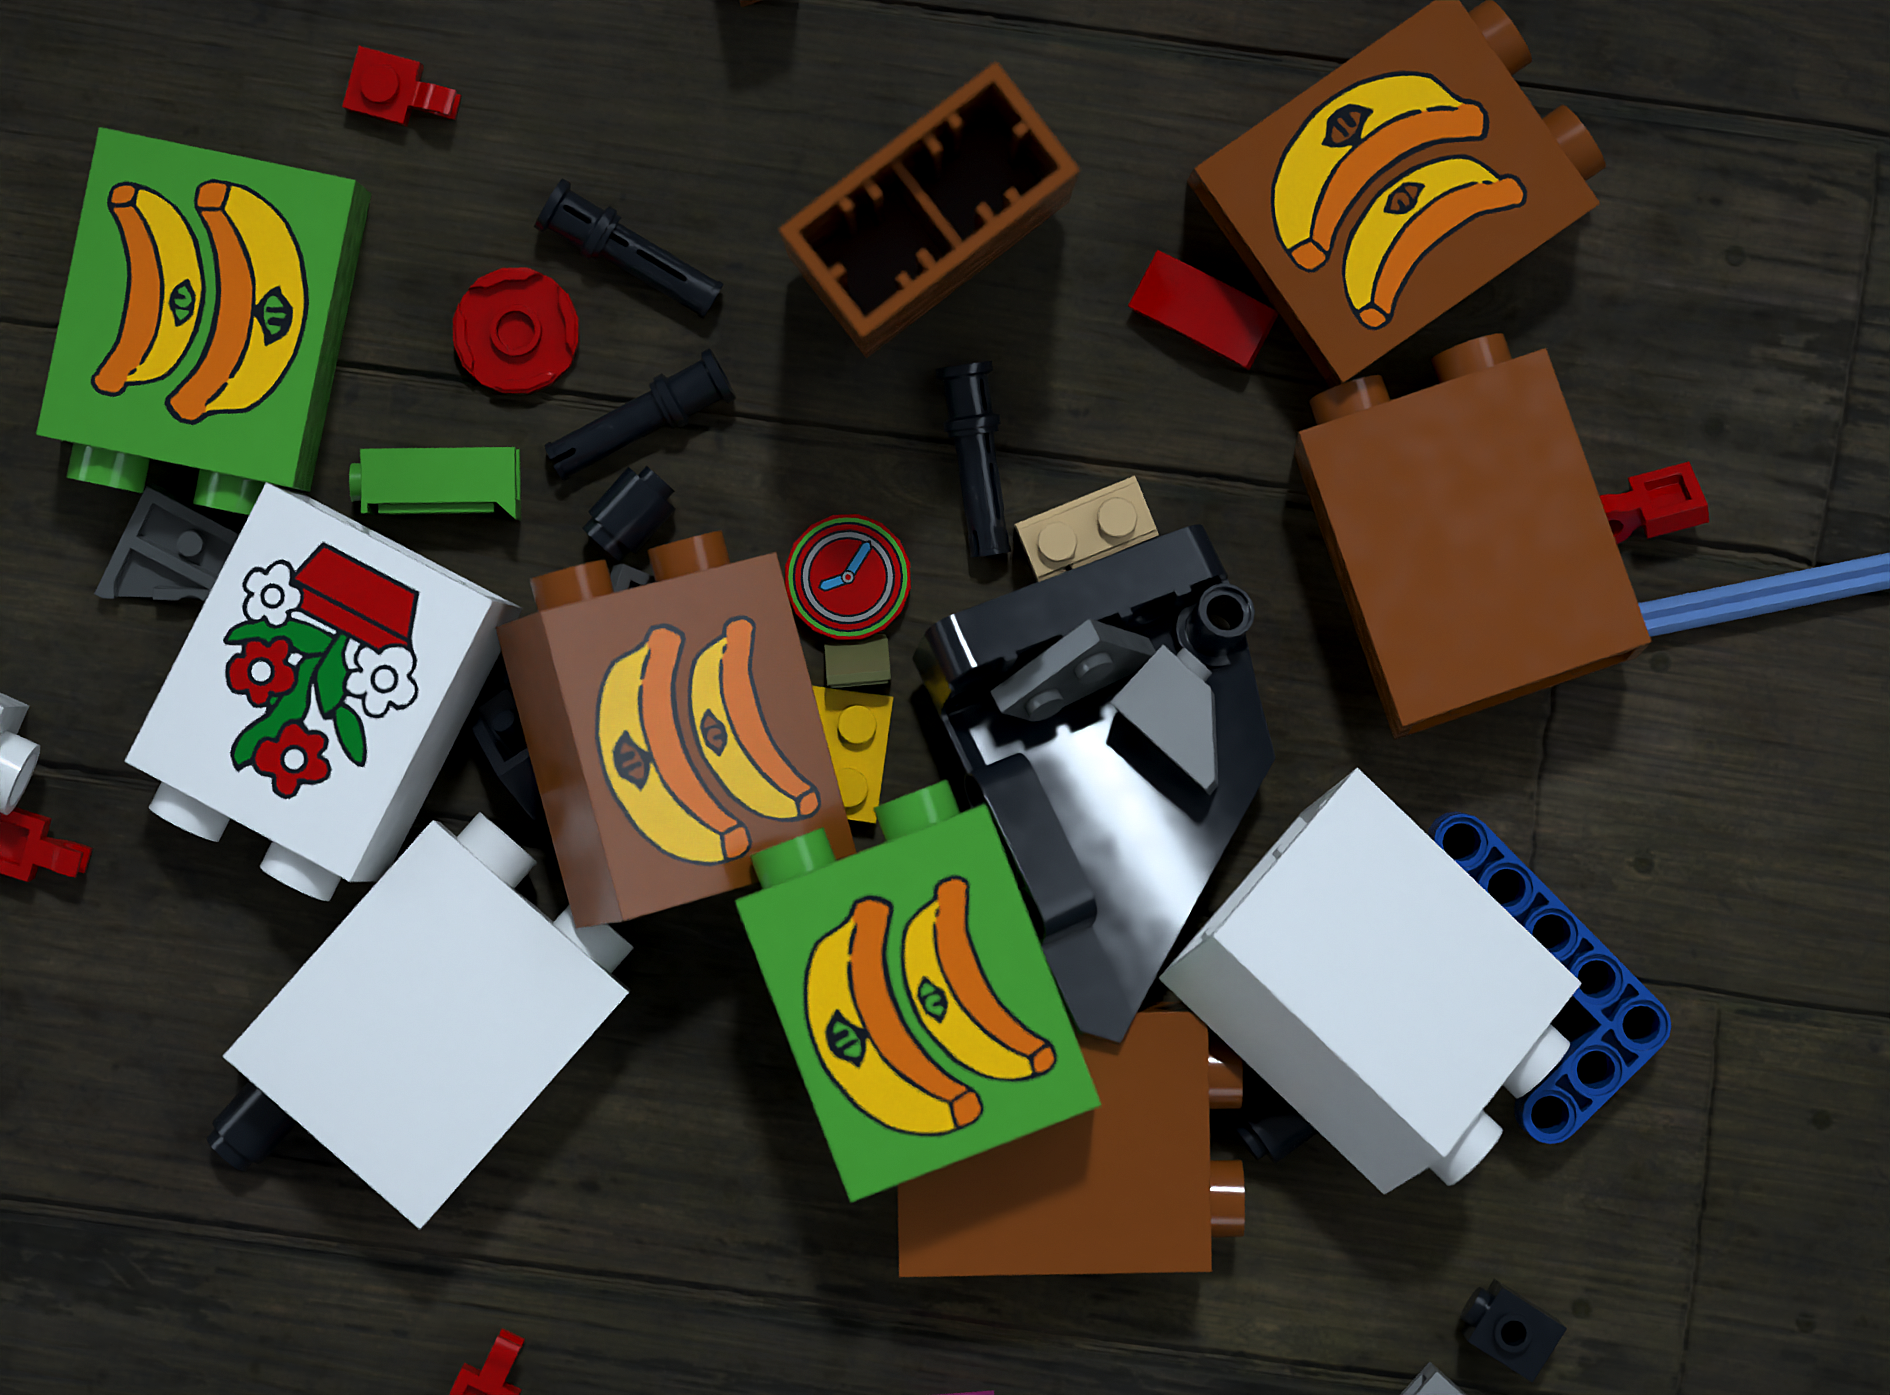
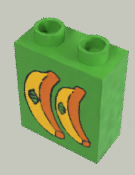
[36,127,371,515]
[735,780,1101,1202]

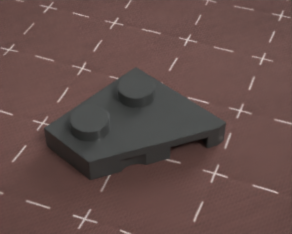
[94,483,242,601]
[990,619,1156,722]

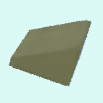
[824,634,892,688]

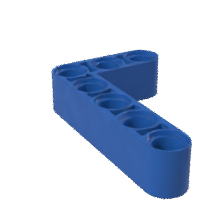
[1428,811,1672,1144]

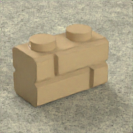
[1014,476,1159,582]

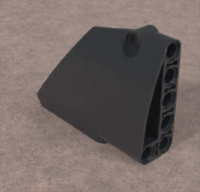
[912,524,1276,1045]

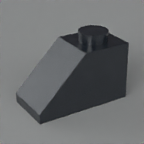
[466,667,545,821]

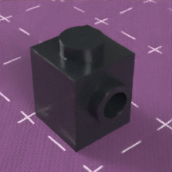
[1460,1278,1567,1383]

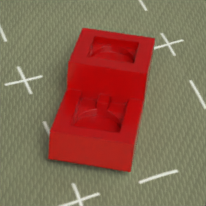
[1128,250,1279,370]

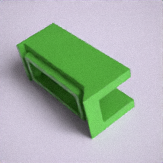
[349,447,521,521]

